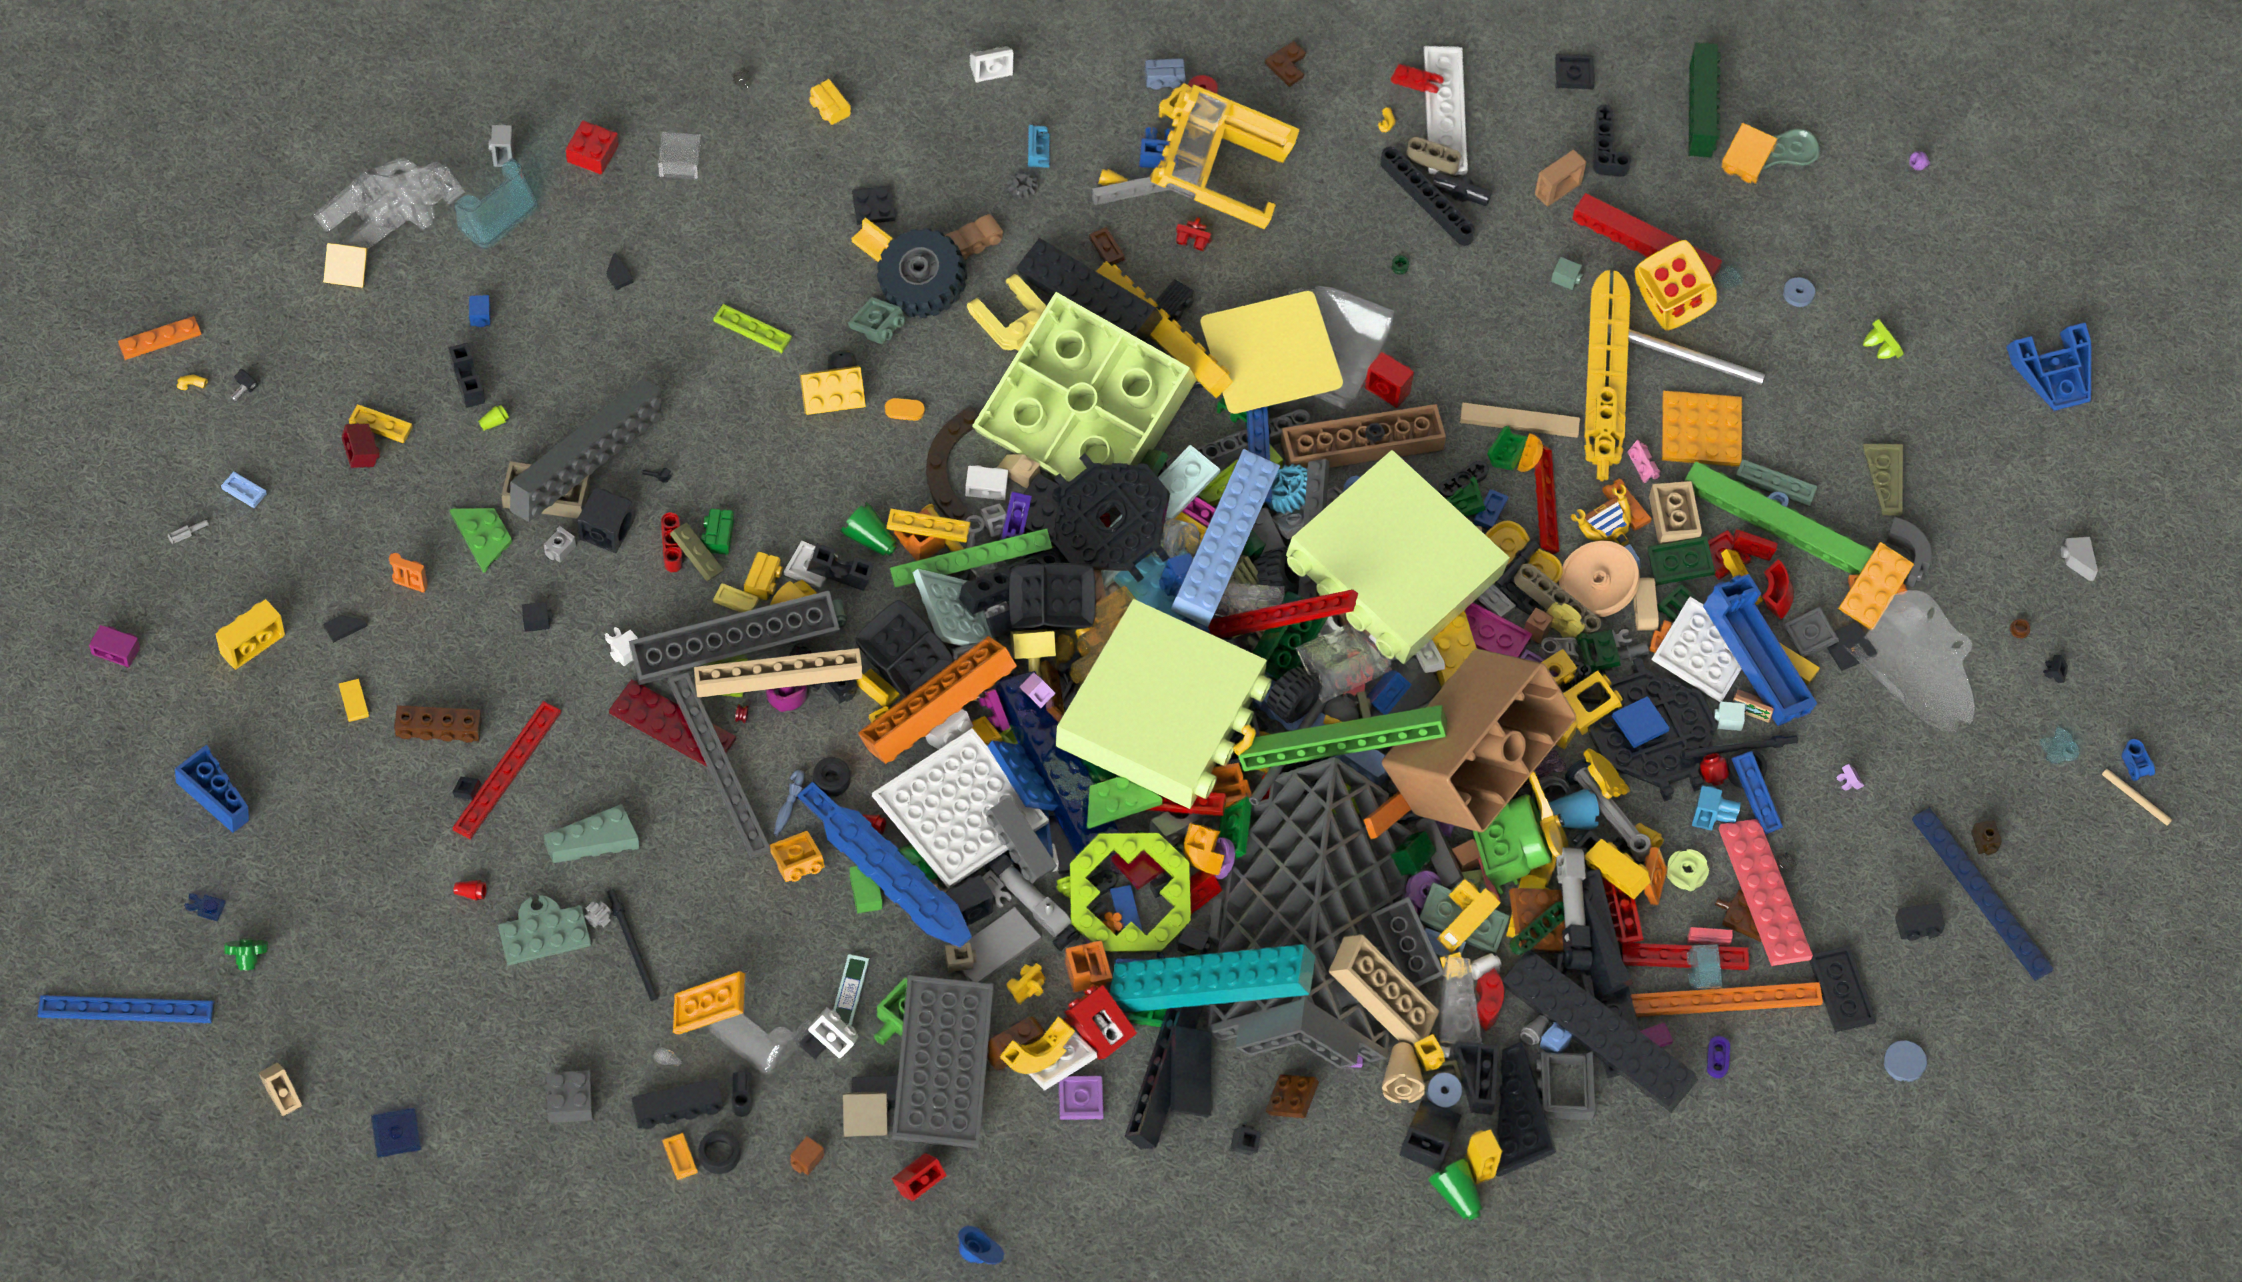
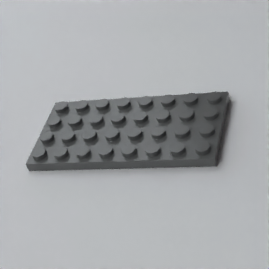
[892,975,993,1148]

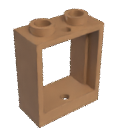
[1535,150,1586,207]

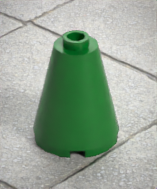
[841,502,897,556]
[1428,1158,1483,1221]

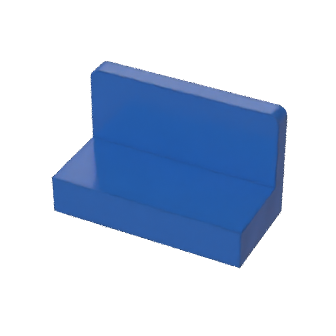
[1366,669,1412,715]

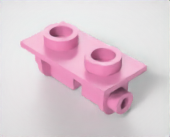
[1628,440,1660,483]

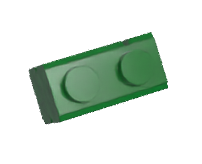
[701,509,734,555]

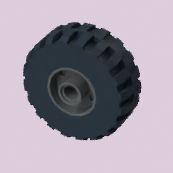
[877,228,967,318]

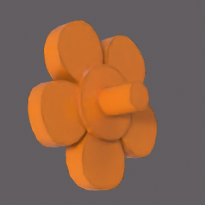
[1102,912,1123,934]

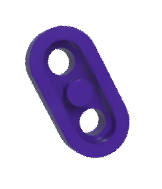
[1707,1036,1730,1078]

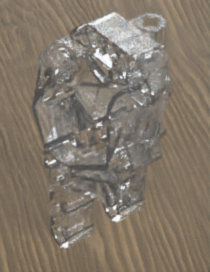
[313,158,465,250]

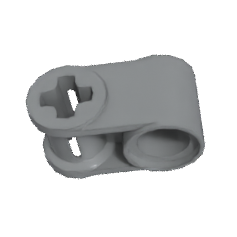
[1538,637,1579,661]

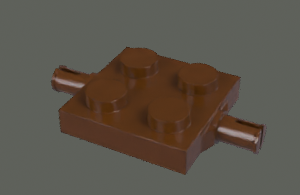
[1715,889,1761,942]

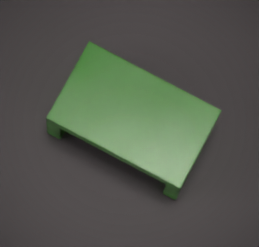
[849,866,882,914]

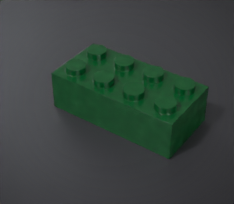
[1252,592,1328,682]

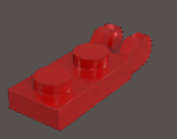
[1391,64,1444,93]

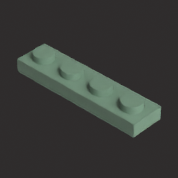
[1735,459,1817,506]

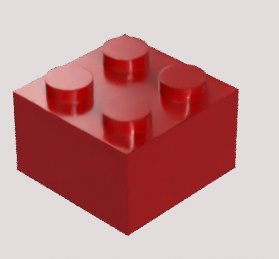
[566,120,619,175]
[1365,352,1414,408]

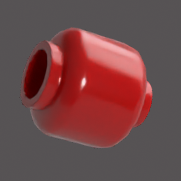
[1700,753,1729,786]

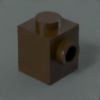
[1971,820,2002,855]

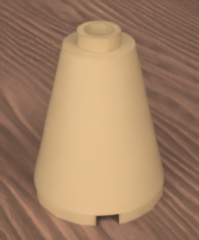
[1382,1042,1425,1103]

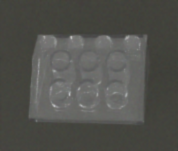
[1296,623,1392,704]

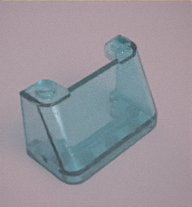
[455,158,538,249]

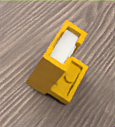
[1436,879,1501,953]

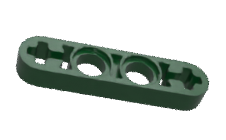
[1510,901,1565,955]

